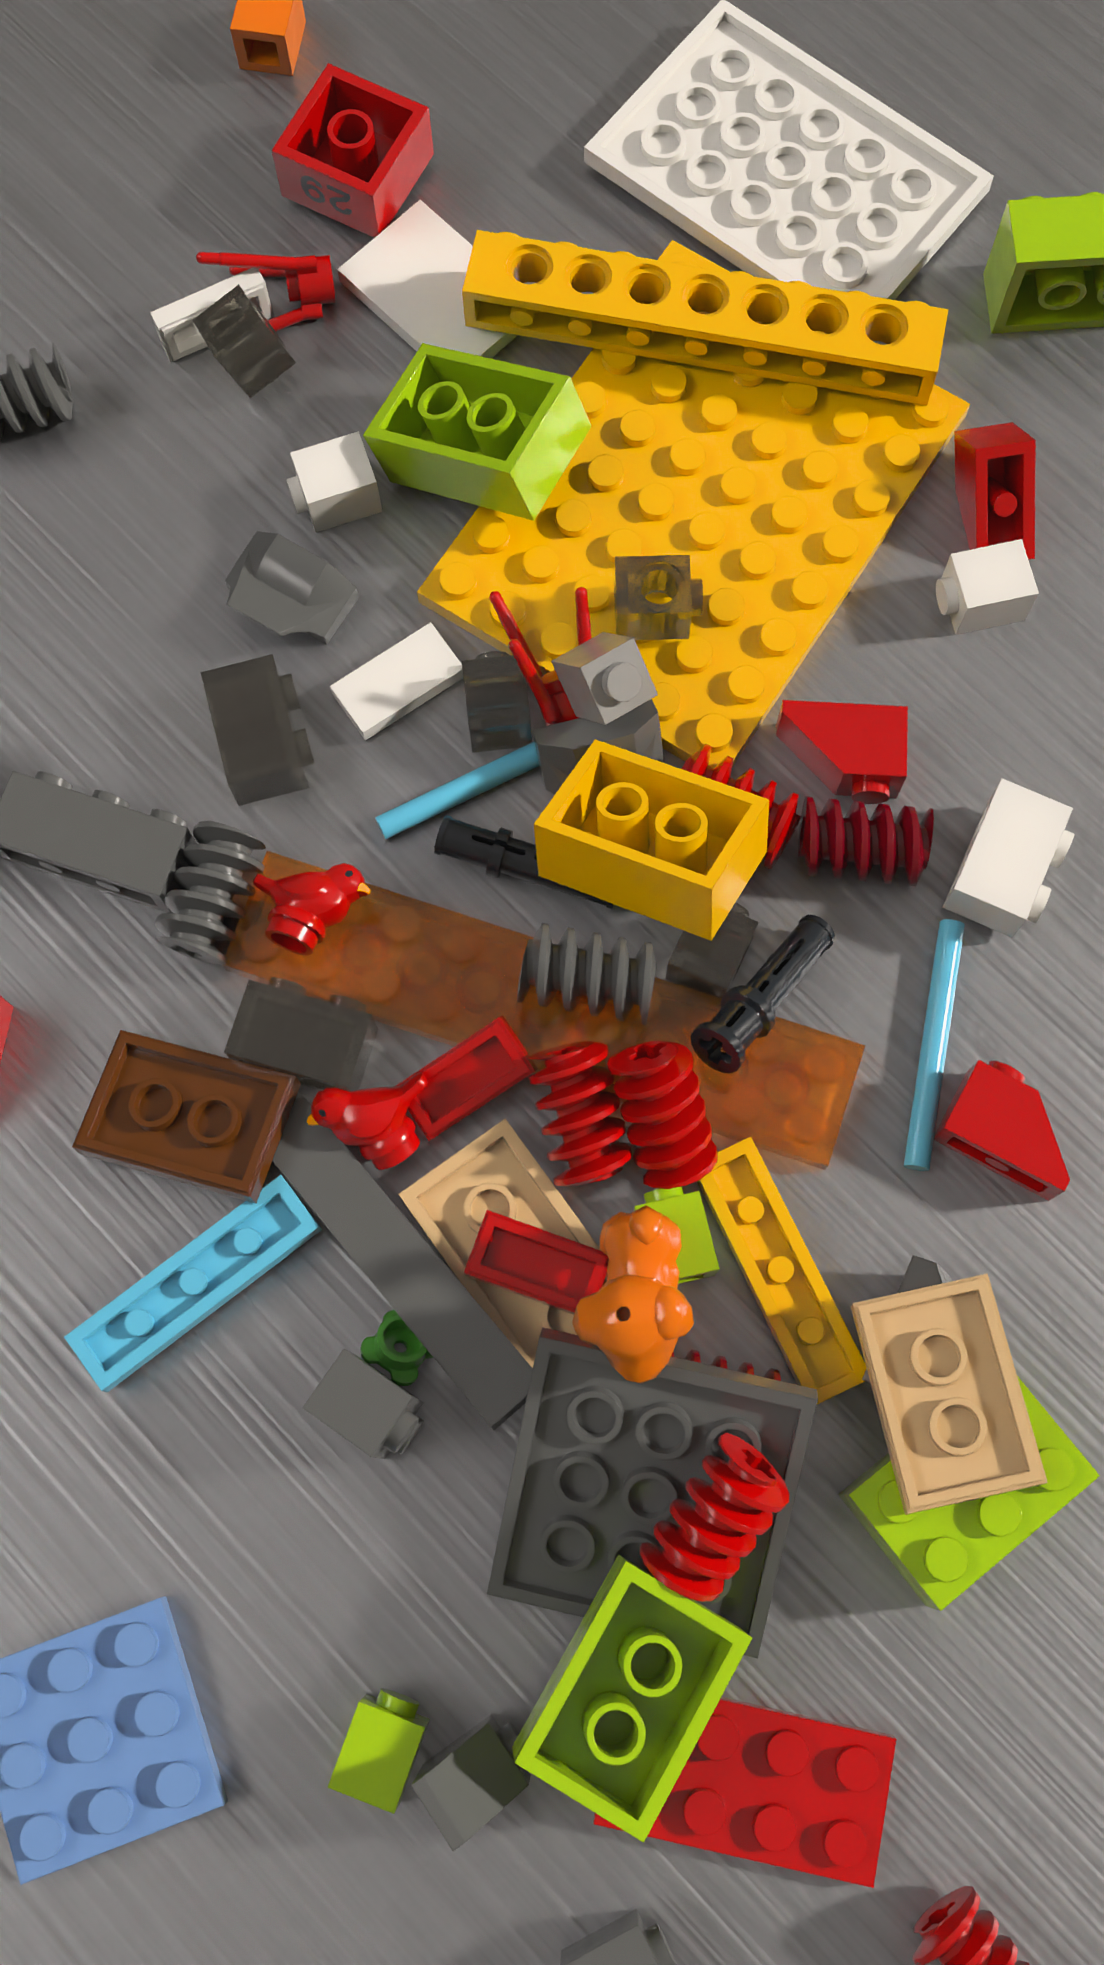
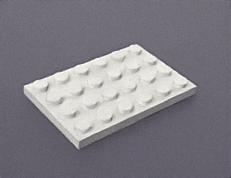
[584,0,994,300]

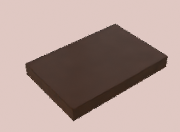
[72,1030,301,1204]

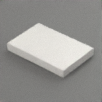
[337,200,518,358]

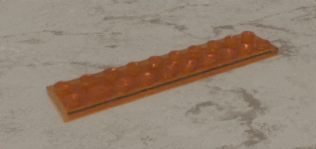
[222,851,865,1170]

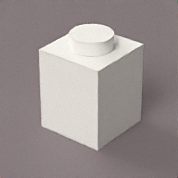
[286,431,383,533]
[936,539,1039,635]

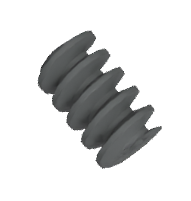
[0,343,73,438]
[155,821,266,965]
[517,923,658,1026]

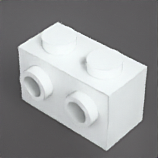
[942,778,1074,938]

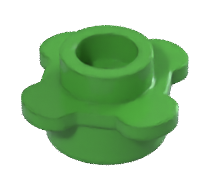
[360,1310,434,1386]

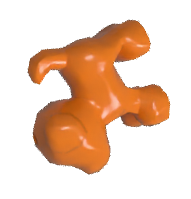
[572,1205,694,1384]

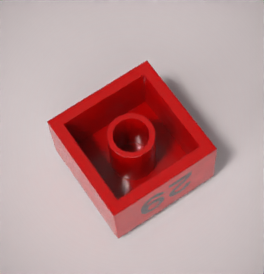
[271,63,434,238]

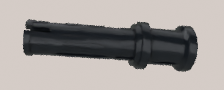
[690,915,835,1074]

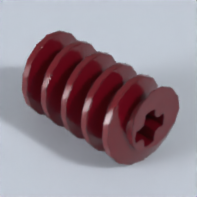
[798,796,934,887]

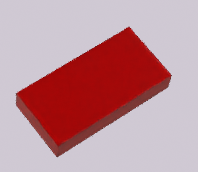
[396,1015,538,1141]
[464,1210,609,1315]

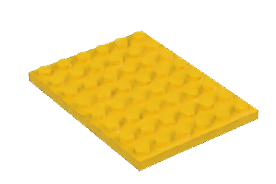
[417,240,970,768]

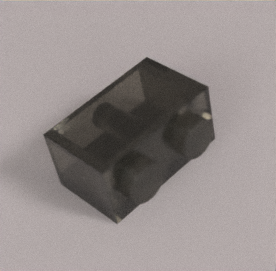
[200,654,315,806]
[224,977,379,1091]

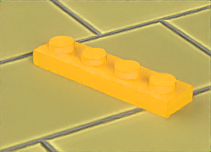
[697,1137,867,1405]

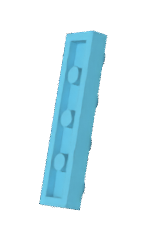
[64,1175,323,1392]

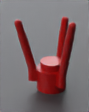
[196,252,336,349]
[489,587,592,726]

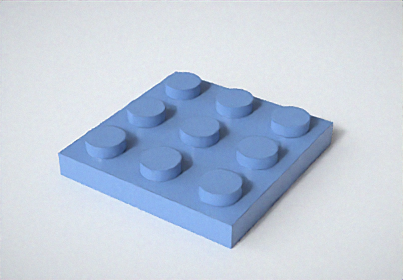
[0,1596,228,1885]

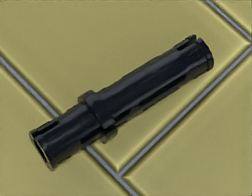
[434,815,614,910]

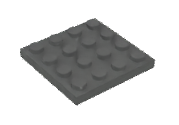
[487,1327,818,1659]

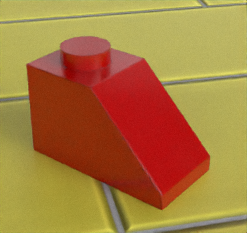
[954,422,1036,560]
[776,700,908,804]
[934,1060,1070,1201]

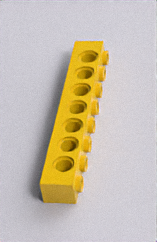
[462,230,949,405]

